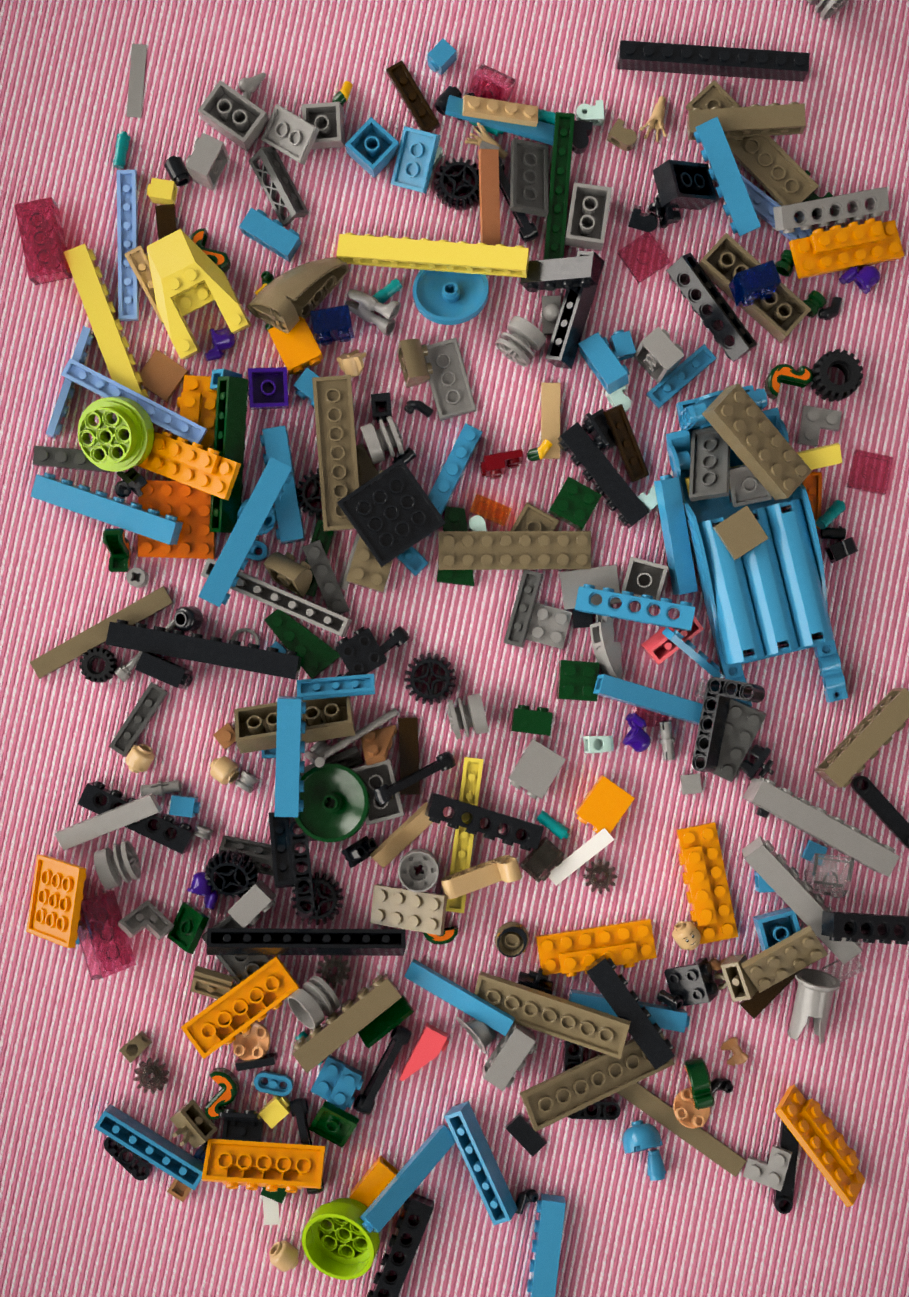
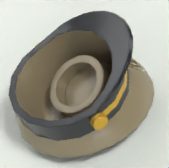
[495,922,529,957]

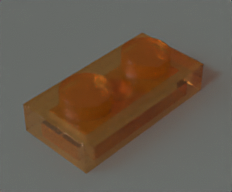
[469,494,512,527]

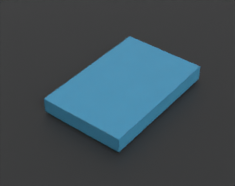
[391,126,440,194]

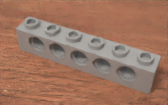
[773,187,889,234]

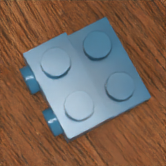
[310,1055,364,1111]

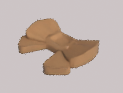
[721,1037,749,1066]

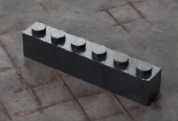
[545,251,605,369]
[558,422,649,528]
[585,955,675,1070]

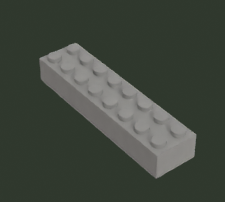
[743,777,900,877]

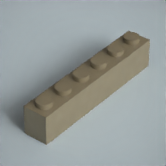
[687,102,806,140]

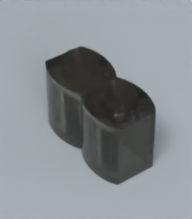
[520,836,564,883]

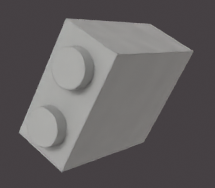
[508,739,566,800]

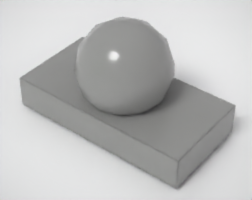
[542,296,561,335]

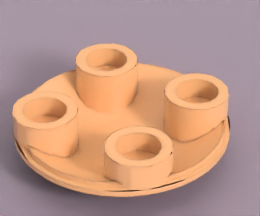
[233,1022,270,1060]
[673,1088,710,1129]

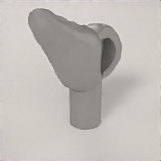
[239,73,266,101]

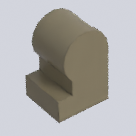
[607,118,637,151]
[119,1031,152,1063]

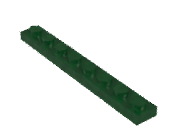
[544,112,575,260]

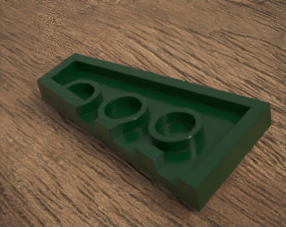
[437,506,474,587]
[264,609,340,679]

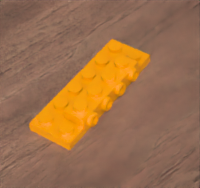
[789,218,904,279]
[174,375,217,451]
[138,431,241,501]
[676,822,739,944]
[536,918,657,977]
[181,955,300,1059]
[775,1085,866,1207]
[202,1139,326,1193]

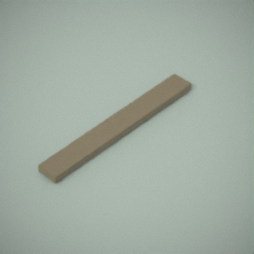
[30,586,174,679]
[616,1082,747,1177]

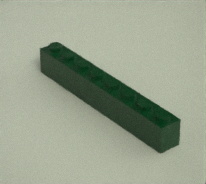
[209,376,248,533]

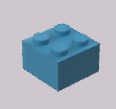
[345,117,399,178]
[752,907,800,951]

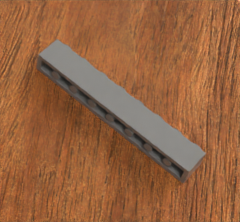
[201,558,352,637]
[742,836,862,964]

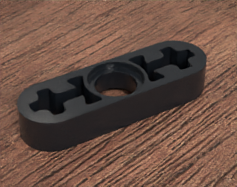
[104,1137,152,1181]

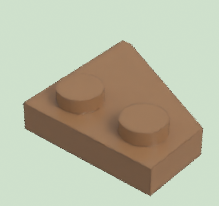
[361,725,398,766]

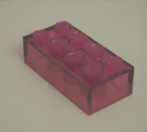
[14,197,72,285]
[77,890,136,980]

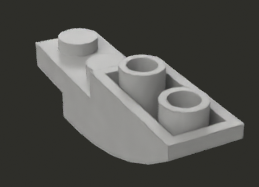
[590,603,623,679]

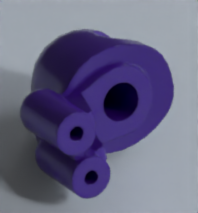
[839,265,880,294]
[204,327,235,361]
[622,713,651,752]
[187,872,218,910]

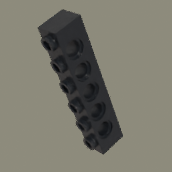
[666,253,758,362]
[78,781,196,854]
[425,792,544,851]
[821,911,909,945]
[367,1193,434,1297]

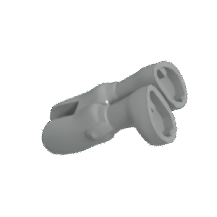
[344,289,401,336]

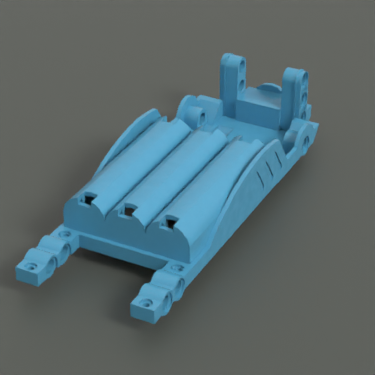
[666,385,848,707]

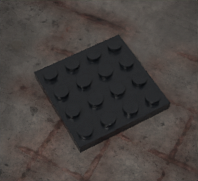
[337,458,446,568]

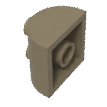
[397,339,433,388]
[263,552,313,598]

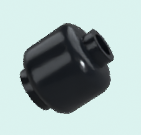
[174,606,203,632]

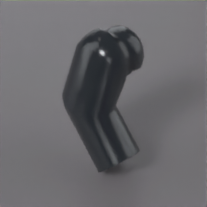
[818,297,842,320]
[404,400,433,417]

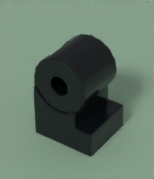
[572,121,593,154]
[628,205,658,232]
[825,537,858,563]

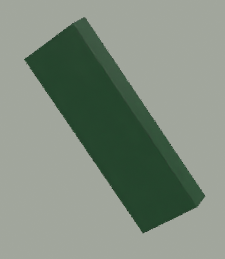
[358,995,414,1048]

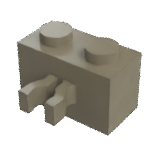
[714,954,758,1002]
[170,1099,218,1149]

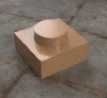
[213,723,236,750]
[167,1179,191,1202]

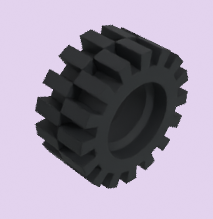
[79,648,118,683]

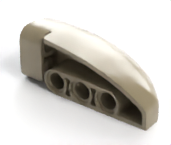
[247,257,350,333]

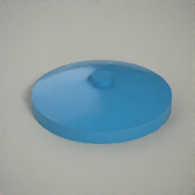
[413,270,489,325]

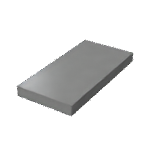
[425,338,476,421]

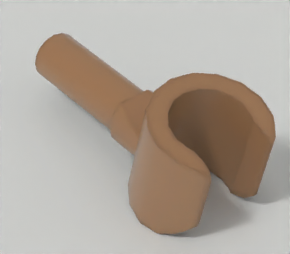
[708,955,734,971]

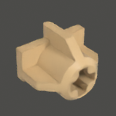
[336,349,367,378]

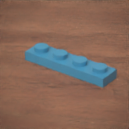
[646,344,716,409]
[662,627,724,678]
[297,674,375,700]

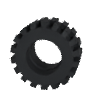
[811,349,863,402]

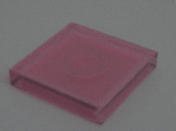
[617,232,670,284]
[847,449,893,495]

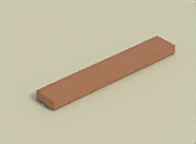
[478,149,501,246]

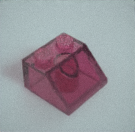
[469,64,516,102]

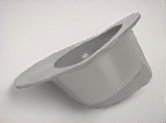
[456,1016,496,1054]

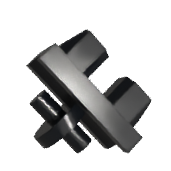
[649,194,681,228]
[114,468,148,498]
[739,744,774,780]
[341,836,378,868]
[518,967,553,995]

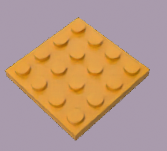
[26,855,86,948]

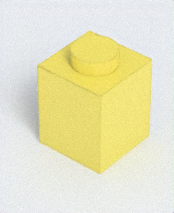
[147,178,178,205]
[259,1095,291,1129]

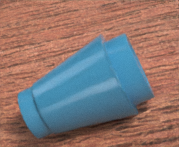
[647,1149,667,1181]

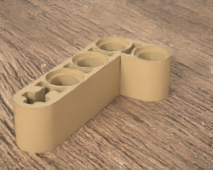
[441,855,522,899]

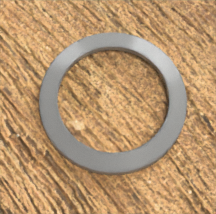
[231,628,259,645]

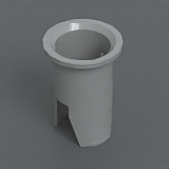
[787,969,840,1044]

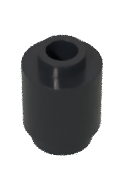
[434,86,462,116]
[164,156,190,187]

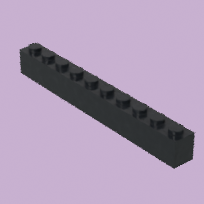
[617,40,810,82]
[105,619,302,680]
[206,928,406,956]

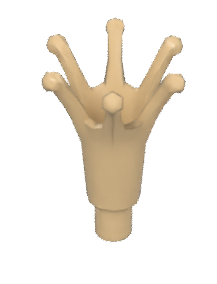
[640,96,667,142]
[465,122,508,160]

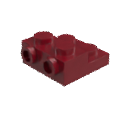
[480,449,523,479]

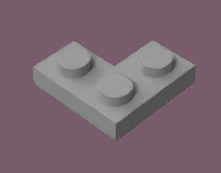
[797,405,842,447]
[118,900,174,940]
[743,1145,792,1192]

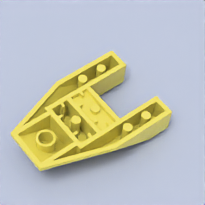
[147,229,252,360]

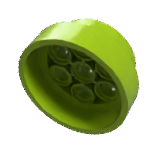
[78,396,154,472]
[302,1198,380,1280]

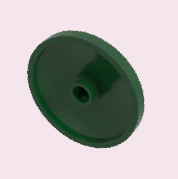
[295,764,370,842]

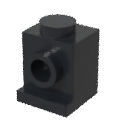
[371,393,392,423]

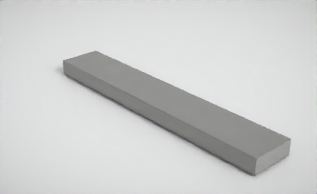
[54,793,162,850]

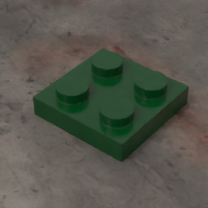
[167,902,209,954]
[309,1100,359,1148]

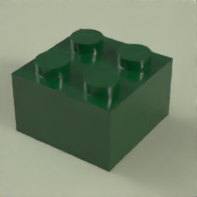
[548,476,602,531]
[557,660,600,702]

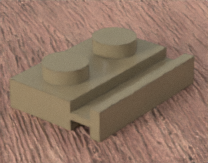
[190,966,234,999]

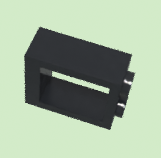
[135,652,193,689]

